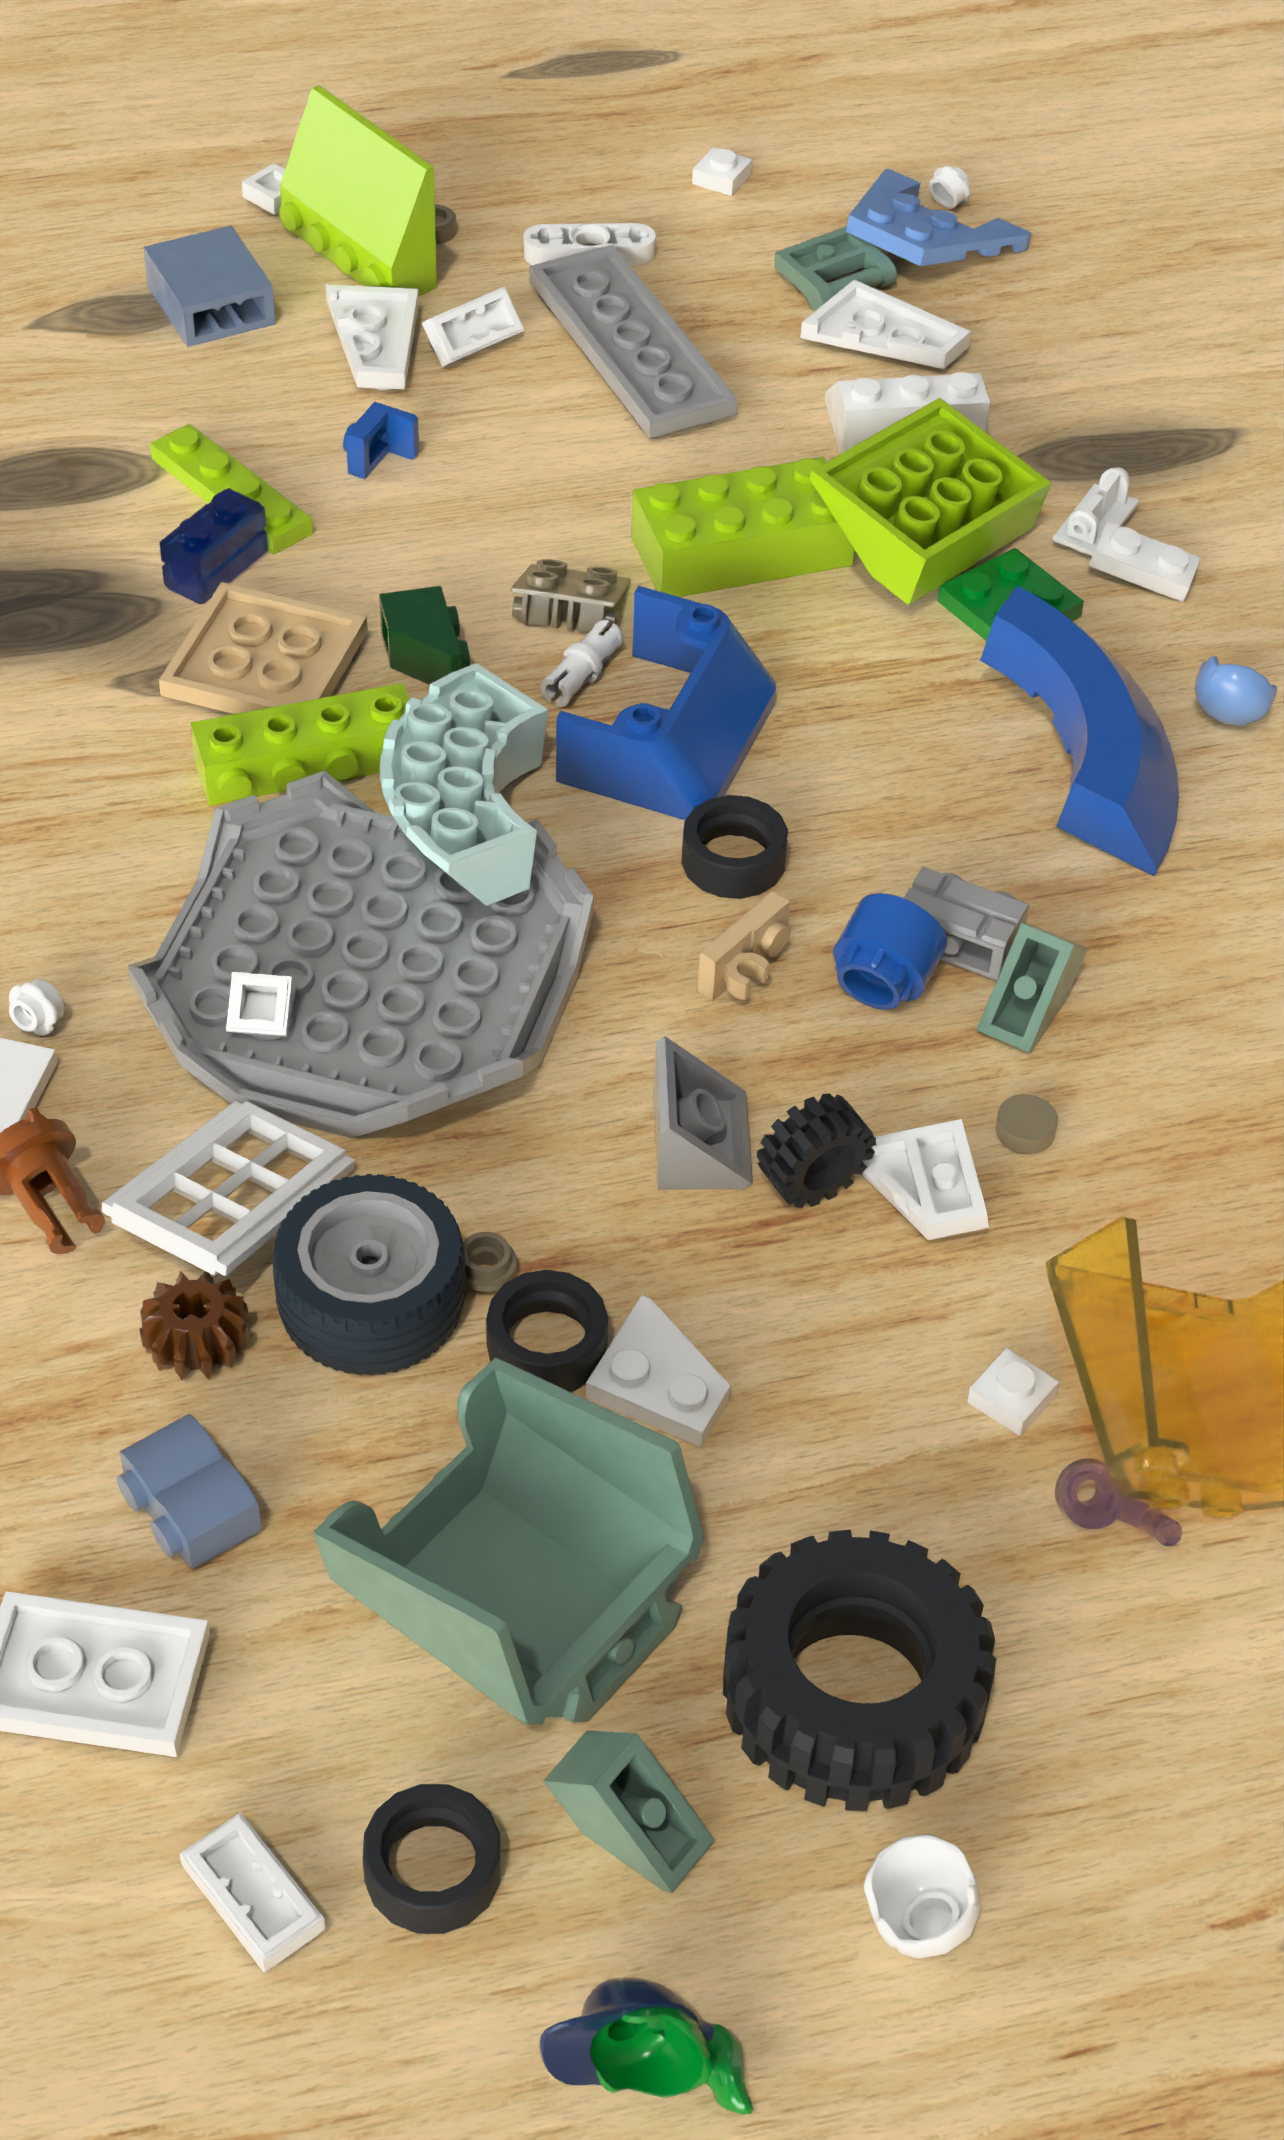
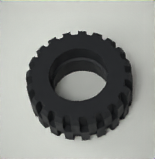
[723,1530,996,1811]

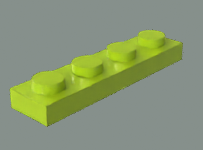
[150,423,313,555]

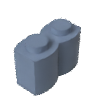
[117,1414,262,1569]

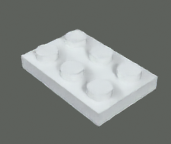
[0,1591,210,1757]

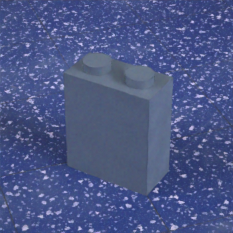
[144,225,275,347]

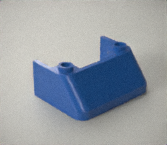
[556,586,776,820]

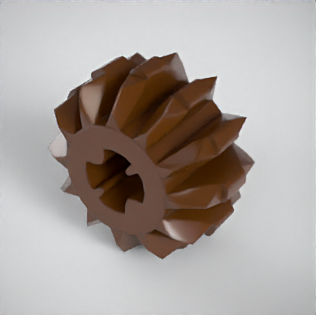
[139,1270,249,1380]

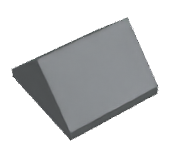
[653,1036,753,1190]

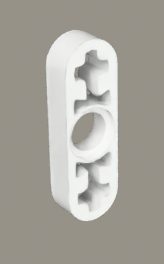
[524,223,656,266]

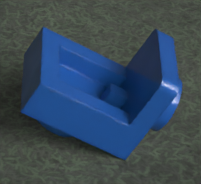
[343,402,419,479]

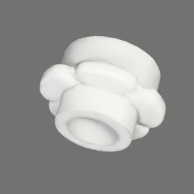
[929,166,970,209]
[9,979,64,1036]

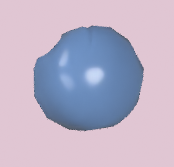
[1195,656,1278,726]

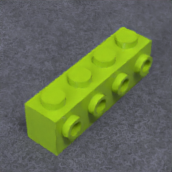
[190,683,410,806]

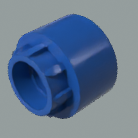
[833,893,947,1010]

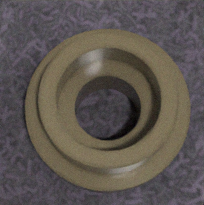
[463,1232,517,1292]

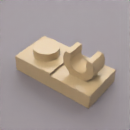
[697,890,790,1002]

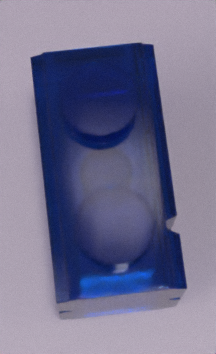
[159,488,268,605]

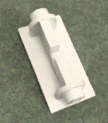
[1052,467,1140,556]

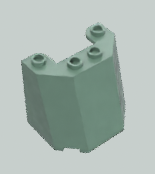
[313,1357,704,1725]

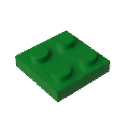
[937,548,1084,641]

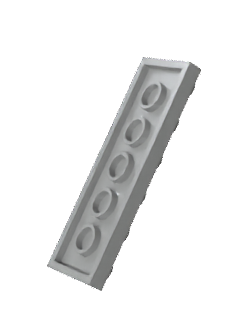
[529,245,738,438]

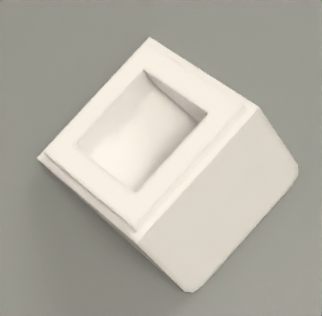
[226,972,296,1037]

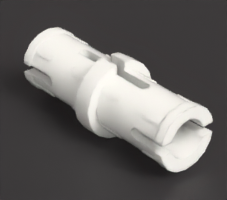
[540,620,624,707]

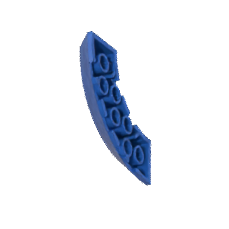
[980,586,1179,876]

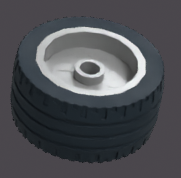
[273,1174,466,1375]

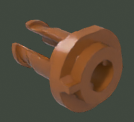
[0,1108,105,1254]

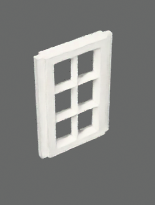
[102,1101,355,1276]

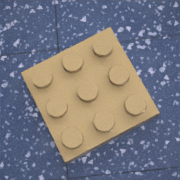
[159,582,368,714]

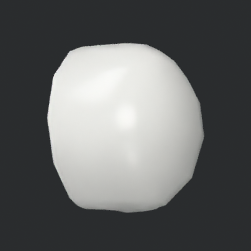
[864,1834,982,1959]

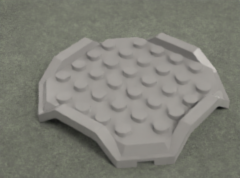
[128,771,594,1138]

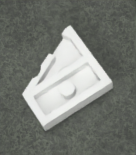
[862,1119,989,1240]
[586,1295,730,1448]

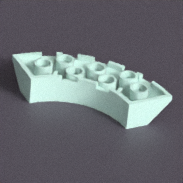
[379,663,548,906]

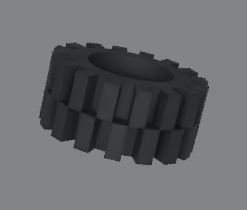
[757,1093,876,1208]

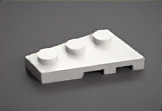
[800,280,971,369]
[325,284,419,390]

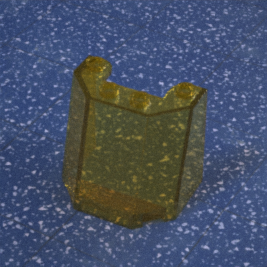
[1046,1216,1284,1518]

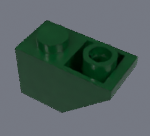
[379,586,470,685]

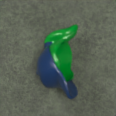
[539,1977,753,2115]

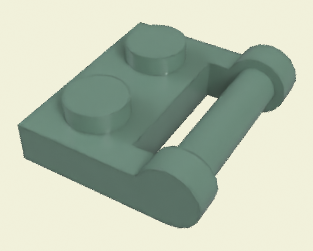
[774,226,897,311]

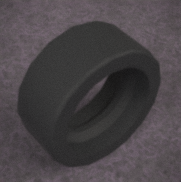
[681,795,788,899]
[486,1269,608,1392]
[362,1784,501,1934]

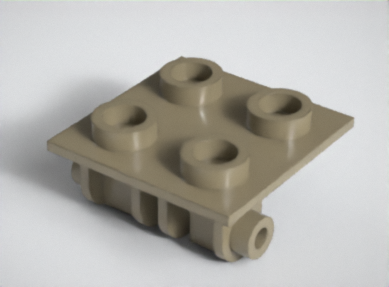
[511,559,631,635]

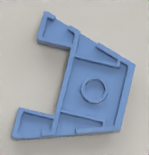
[846,168,1032,266]

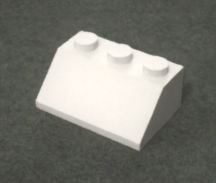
[825,372,990,454]

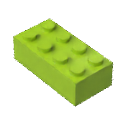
[631,457,855,597]

